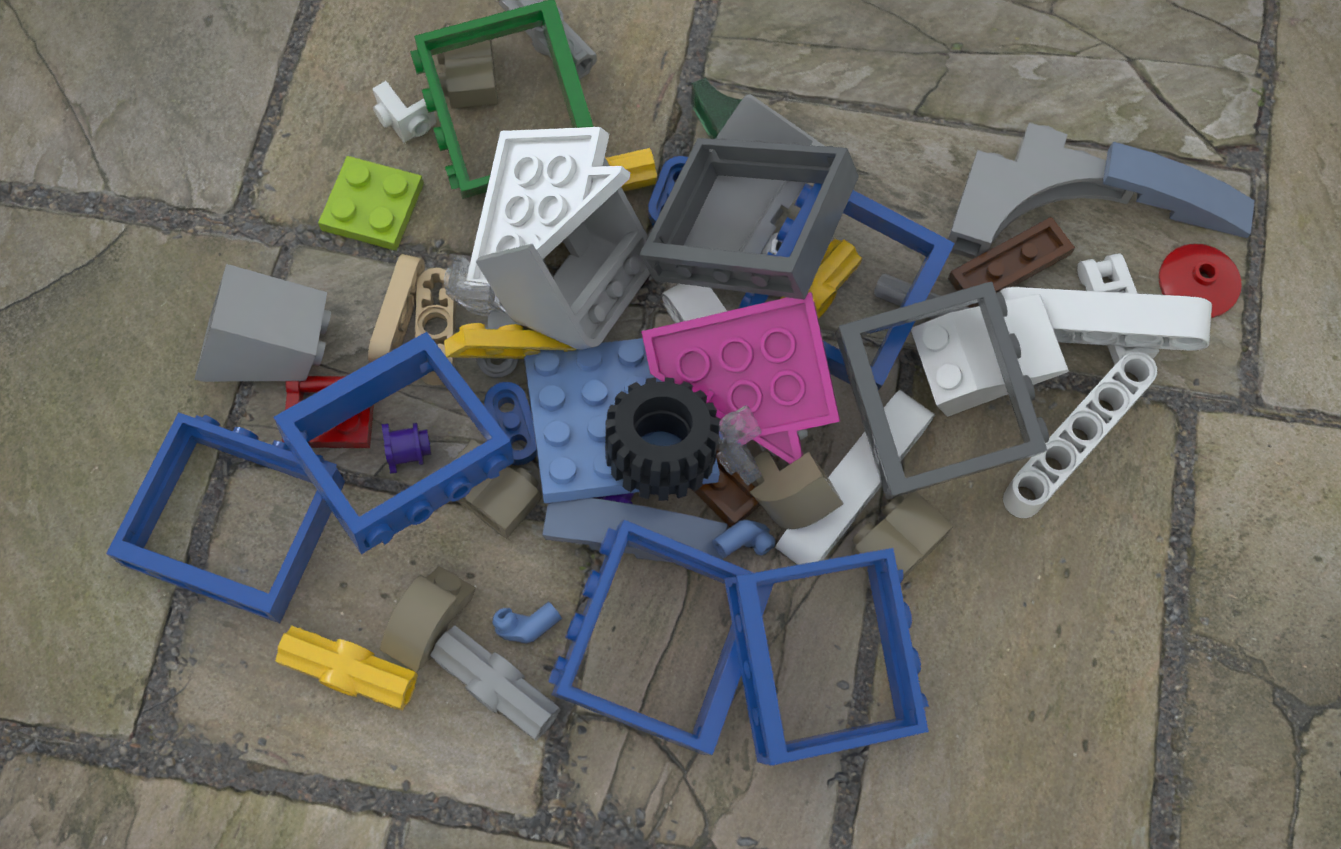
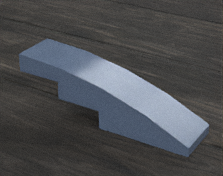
[1103,141,1255,238]
[542,498,728,562]

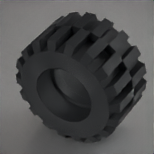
[605,377,720,501]

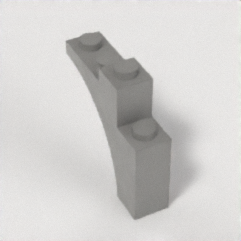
[948,123,1134,259]

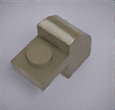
[750,449,844,529]
[379,566,476,672]

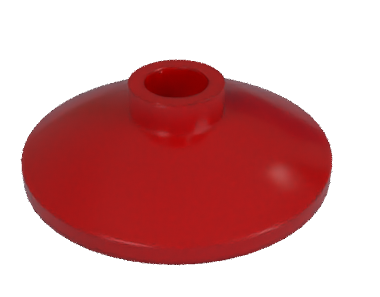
[1158,244,1242,318]

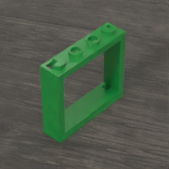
[410,0,594,199]

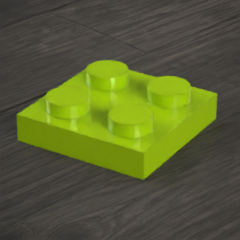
[318,156,424,251]

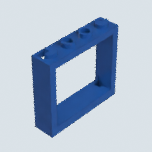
[738,183,955,391]
[274,332,514,555]
[106,412,345,623]
[548,520,774,755]
[724,548,929,766]

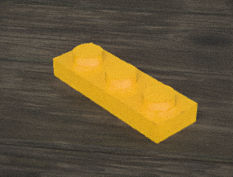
[444,323,576,359]

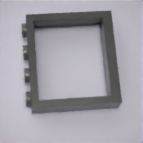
[639,138,859,300]
[835,281,1049,500]

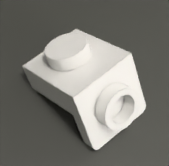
[372,81,437,143]

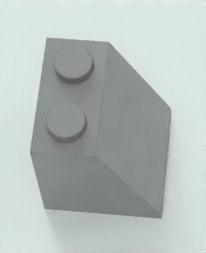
[194,264,331,382]

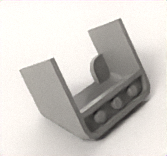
[475,157,651,350]

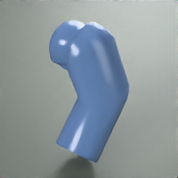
[712,519,776,558]
[492,602,562,643]

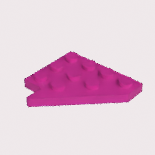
[641,292,841,464]

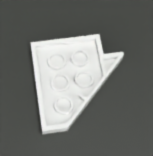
[465,127,631,292]

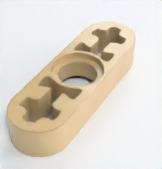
[368,254,425,363]
[415,268,456,385]

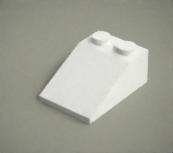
[911,293,1069,417]

